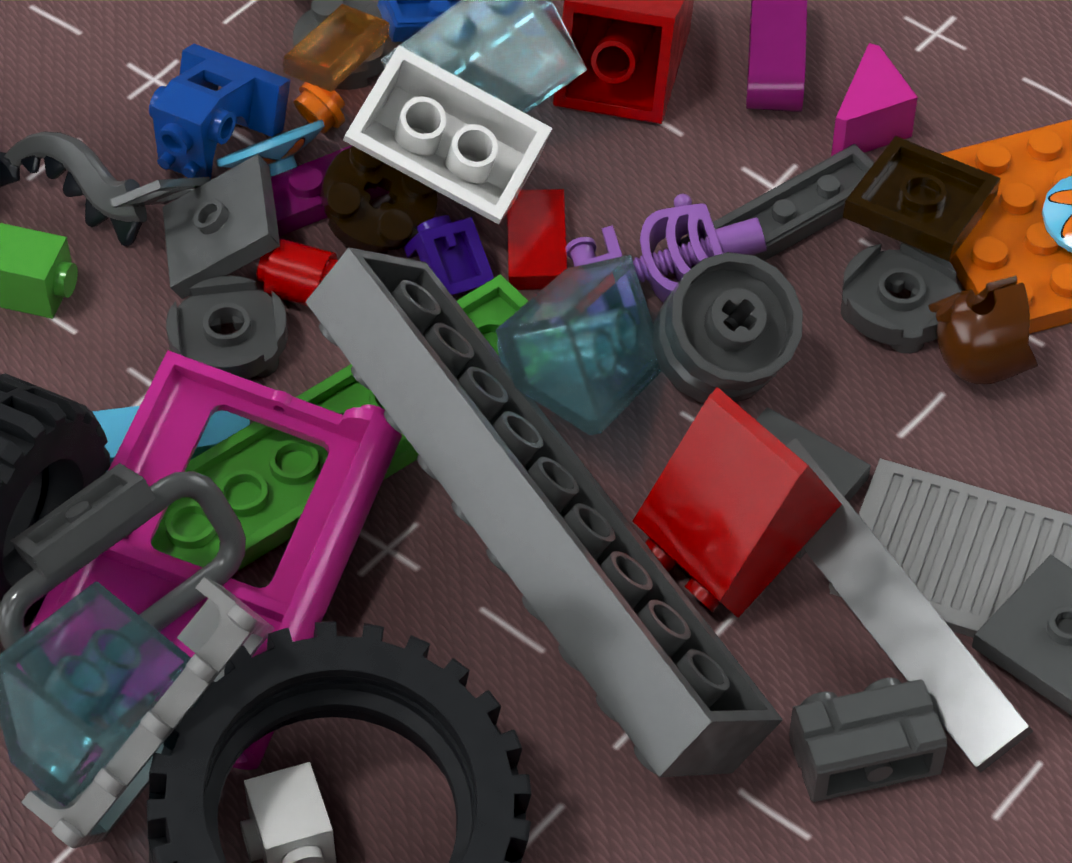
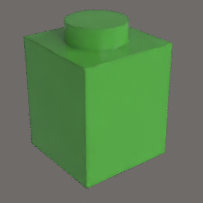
[0,223,78,319]

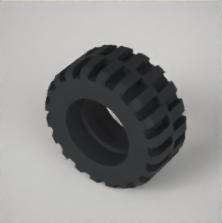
[0,373,110,628]

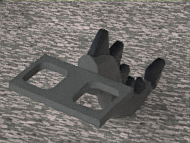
[0,131,210,246]

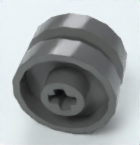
[653,252,803,403]

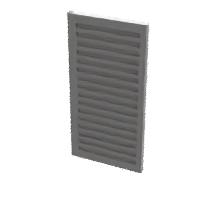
[829,458,1072,638]

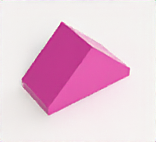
[831,43,918,156]

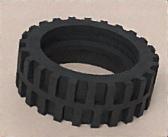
[147,621,532,863]

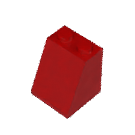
[553,0,694,124]
[632,387,842,618]

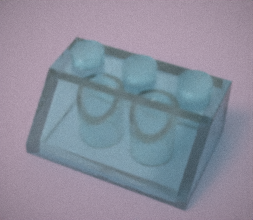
[381,0,587,113]
[496,254,662,435]
[0,581,191,807]

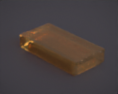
[283,4,389,92]

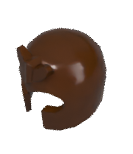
[928,276,1038,384]

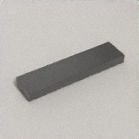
[679,144,875,269]

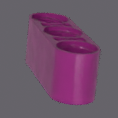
[746,0,807,112]

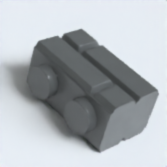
[789,678,947,802]

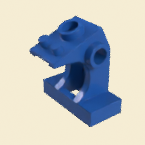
[149,44,291,180]

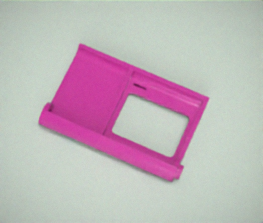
[10,350,402,770]

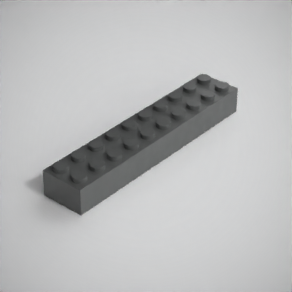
[305,247,783,777]

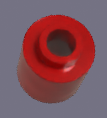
[257,239,338,307]

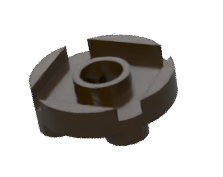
[320,146,438,254]

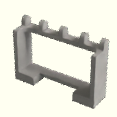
[21,577,275,849]

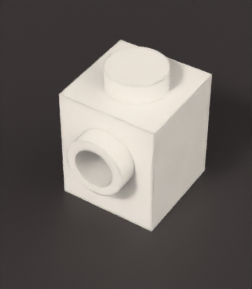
[240,762,337,863]

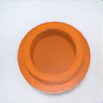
[293,81,345,133]

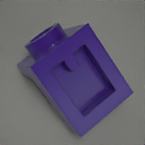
[404,215,494,299]

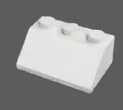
[343,45,552,224]

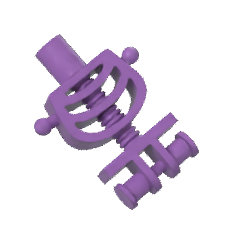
[566,194,767,331]

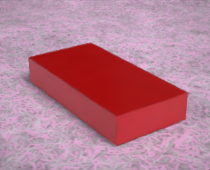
[507,189,567,290]

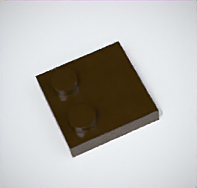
[843,136,1001,261]

